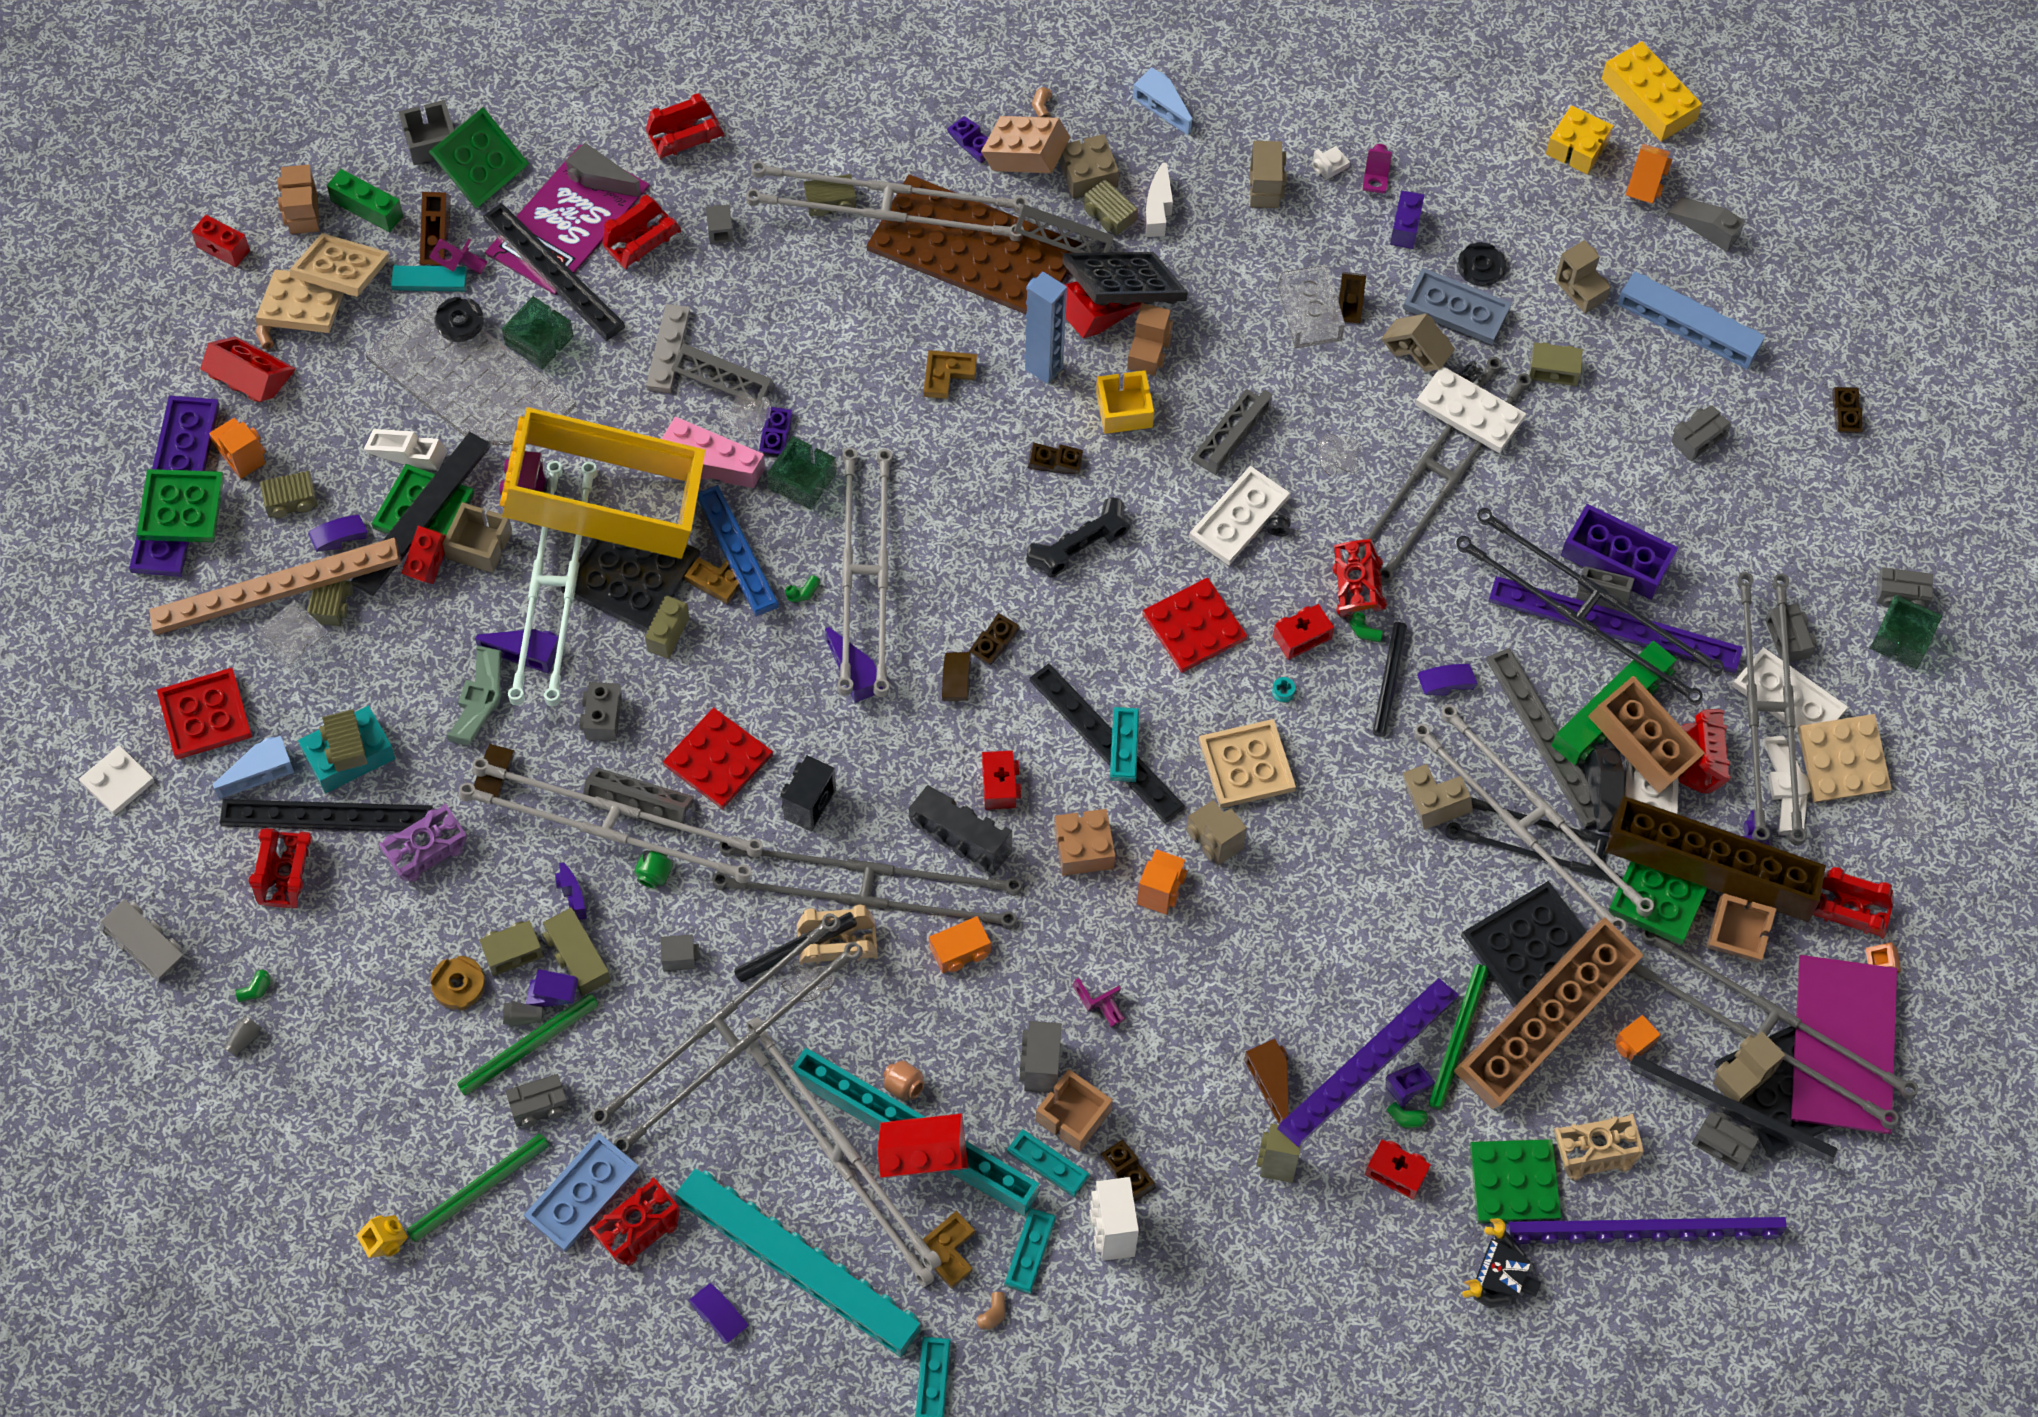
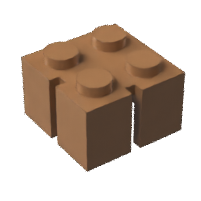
[277,164,320,234]
[1054,809,1115,876]
[1706,894,1776,963]
[1035,1069,1113,1153]

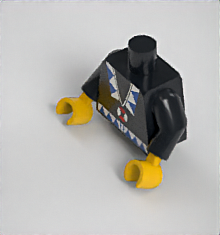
[1462,1219,1542,1308]

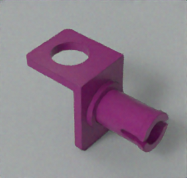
[1362,144,1392,194]
[430,238,488,274]
[1072,978,1125,1028]

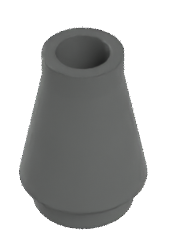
[503,1000,542,1027]
[223,1015,262,1057]

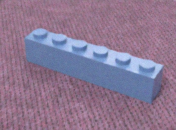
[1617,271,1765,370]
[1024,272,1067,385]

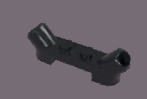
[1026,497,1130,578]

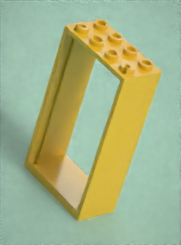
[499,407,706,559]

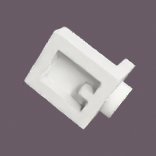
[1312,146,1350,180]

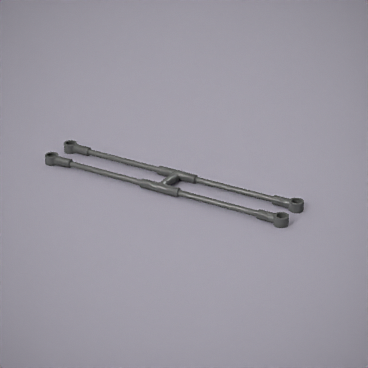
[1346,357,1531,586]
[1737,572,1807,846]
[712,842,1022,929]
[592,913,863,1155]
[1627,929,1918,1129]

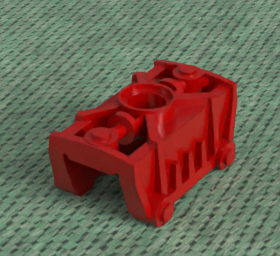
[646,93,724,160]
[602,194,681,270]
[1332,539,1388,617]
[1678,709,1731,794]
[249,828,313,908]
[1813,867,1894,939]
[589,1177,680,1266]

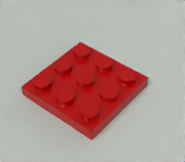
[1142,577,1247,673]
[156,667,252,760]
[662,707,773,810]

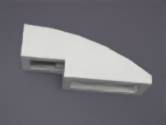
[1145,163,1173,237]
[364,429,448,471]

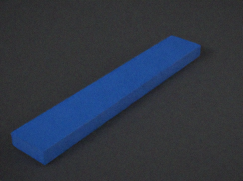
[697,485,779,617]

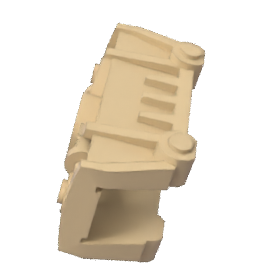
[797,905,878,965]
[1554,1114,1644,1181]

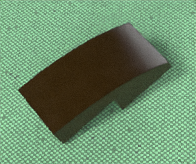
[1832,387,1863,433]
[1027,442,1083,474]
[969,613,1020,665]
[942,652,972,702]
[474,743,515,798]
[1100,1139,1156,1202]

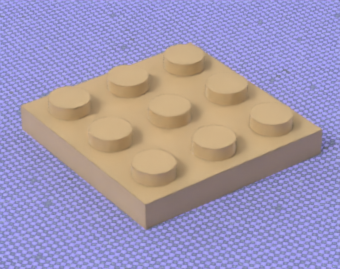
[290,233,389,297]
[256,269,344,333]
[1797,714,1891,803]
[1199,719,1296,808]

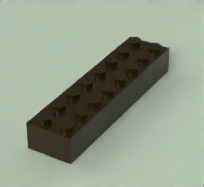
[1605,795,1826,922]

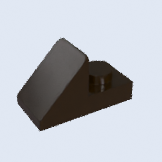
[1336,272,1366,324]

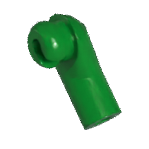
[785,575,821,603]
[1350,612,1383,643]
[235,969,271,1003]
[1386,1101,1428,1129]

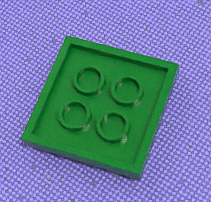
[429,107,529,208]
[371,464,474,535]
[136,469,224,543]
[1608,861,1707,945]
[1469,1139,1561,1224]

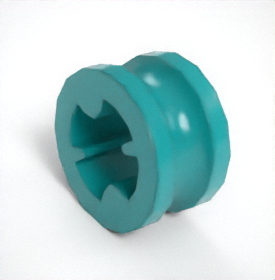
[1272,677,1296,703]

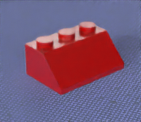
[200,336,296,402]
[877,1113,968,1178]

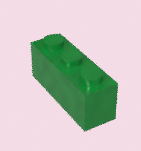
[326,168,404,233]

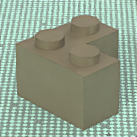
[1555,240,1611,314]
[1381,314,1455,372]
[1403,764,1473,830]
[1186,800,1247,865]
[1713,1031,1785,1103]

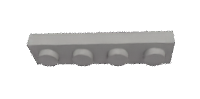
[646,304,690,394]

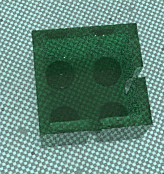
[501,296,574,370]
[767,436,837,510]
[1869,595,1943,670]

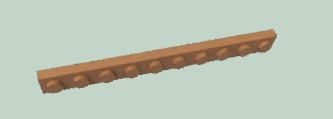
[149,538,401,635]

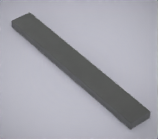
[1486,647,1596,829]

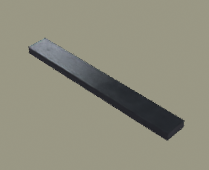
[483,203,625,342]
[351,431,491,596]
[1029,663,1185,824]
[219,799,434,832]
[1630,1055,1838,1164]

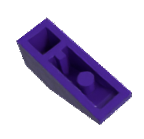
[825,627,883,703]
[475,629,559,674]

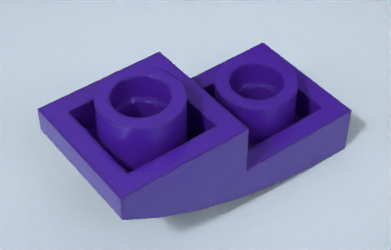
[947,116,988,163]
[759,406,793,456]
[308,514,367,552]
[1417,664,1478,696]
[555,862,587,920]
[688,1283,749,1344]

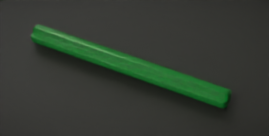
[1429,964,1488,1110]
[457,994,598,1095]
[406,1134,549,1242]

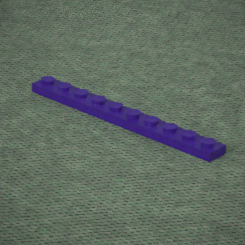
[1488,576,1743,673]
[1277,978,1459,1147]
[1506,1217,1787,1245]

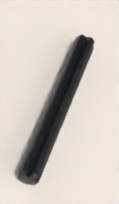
[1373,622,1407,737]
[734,912,857,982]

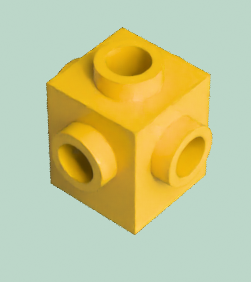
[356,1215,408,1258]

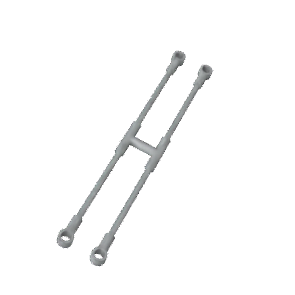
[746,161,1028,241]
[837,447,892,697]
[1414,704,1654,935]
[459,758,763,883]
[745,1017,941,1287]

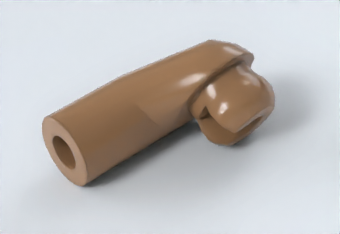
[1032,87,1052,117]
[256,325,275,350]
[977,1292,1005,1330]

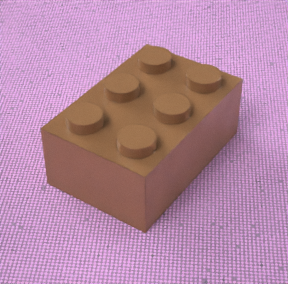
[981,116,1071,173]

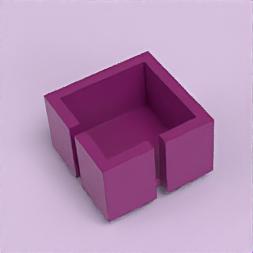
[499,449,546,508]

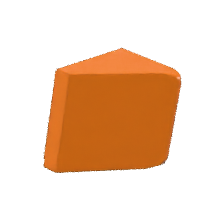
[1866,942,1901,973]

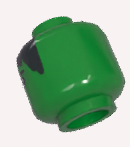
[634,850,673,889]

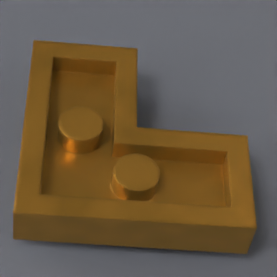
[923,350,977,399]
[684,557,740,604]
[915,1210,975,1289]

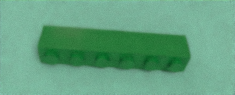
[1551,640,1677,765]

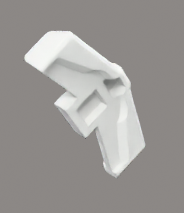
[1762,736,1811,836]

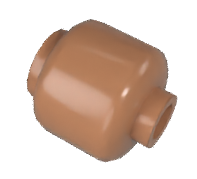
[883,1060,925,1101]

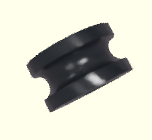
[1459,361,1483,383]
[1267,515,1291,537]

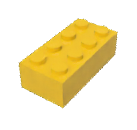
[1601,41,1702,142]

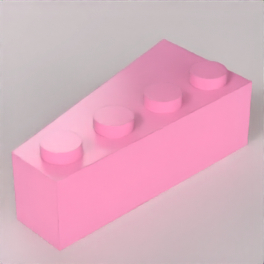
[662,416,765,488]

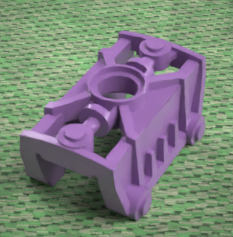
[378,803,467,883]

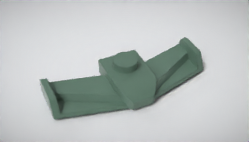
[447,645,502,745]

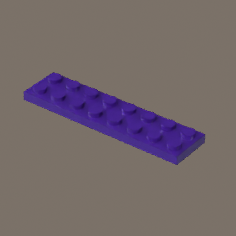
[129,395,220,577]

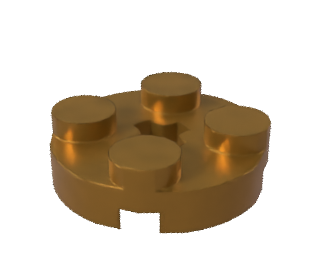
[430,956,485,1011]

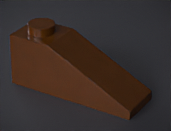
[419,191,451,265]
[1244,1038,1289,1125]

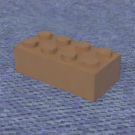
[1588,676,1705,794]

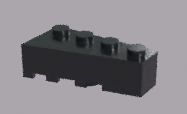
[909,785,1013,875]

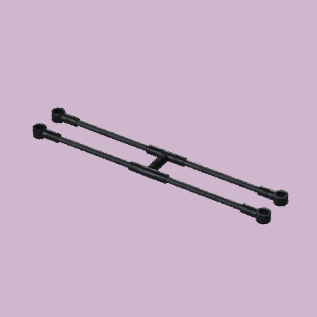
[1456,508,1724,705]
[1445,797,1744,912]

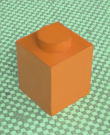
[1614,1015,1661,1061]

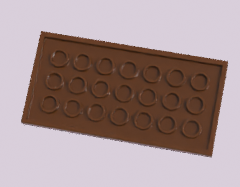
[866,174,1082,314]

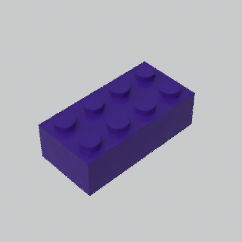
[1561,504,1678,600]

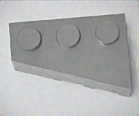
[100,899,183,982]

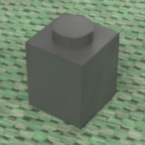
[706,205,734,244]
[660,934,700,971]

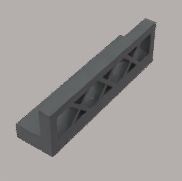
[1014,204,1114,253]
[671,343,776,407]
[1191,389,1273,475]
[582,767,694,831]

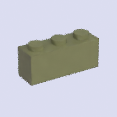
[542,907,611,996]
[1256,1123,1301,1183]

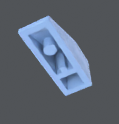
[1133,67,1192,135]
[213,736,294,799]

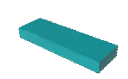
[391,265,467,292]
[1110,707,1139,782]
[1006,1129,1090,1198]
[1004,1208,1056,1295]
[915,1337,951,1417]

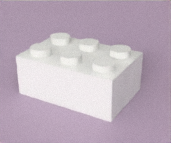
[1089,1177,1139,1261]

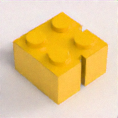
[1546,105,1613,175]
[1096,370,1154,434]

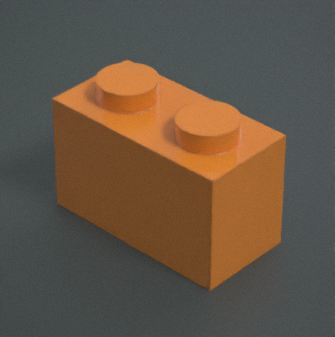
[929,916,991,974]

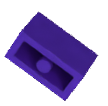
[1390,190,1425,249]

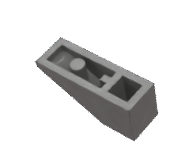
[566,143,641,197]
[1667,197,1745,252]

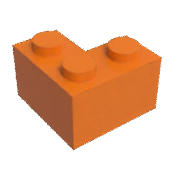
[1625,144,1673,204]
[209,417,266,479]
[1137,849,1188,915]

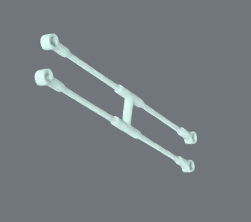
[508,461,598,707]

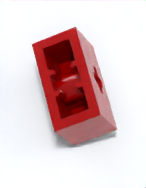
[191,214,250,268]
[401,526,446,584]
[1273,604,1334,660]
[982,750,1021,810]
[1364,1139,1431,1200]

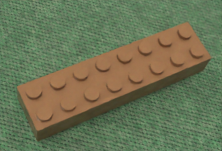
[1454,917,1643,1110]

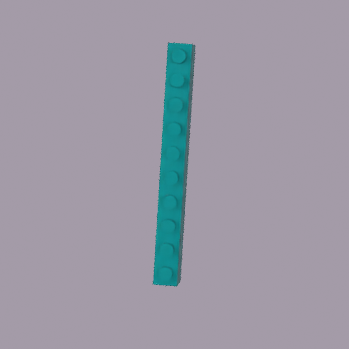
[791,1047,1040,1217]
[675,1168,921,1358]

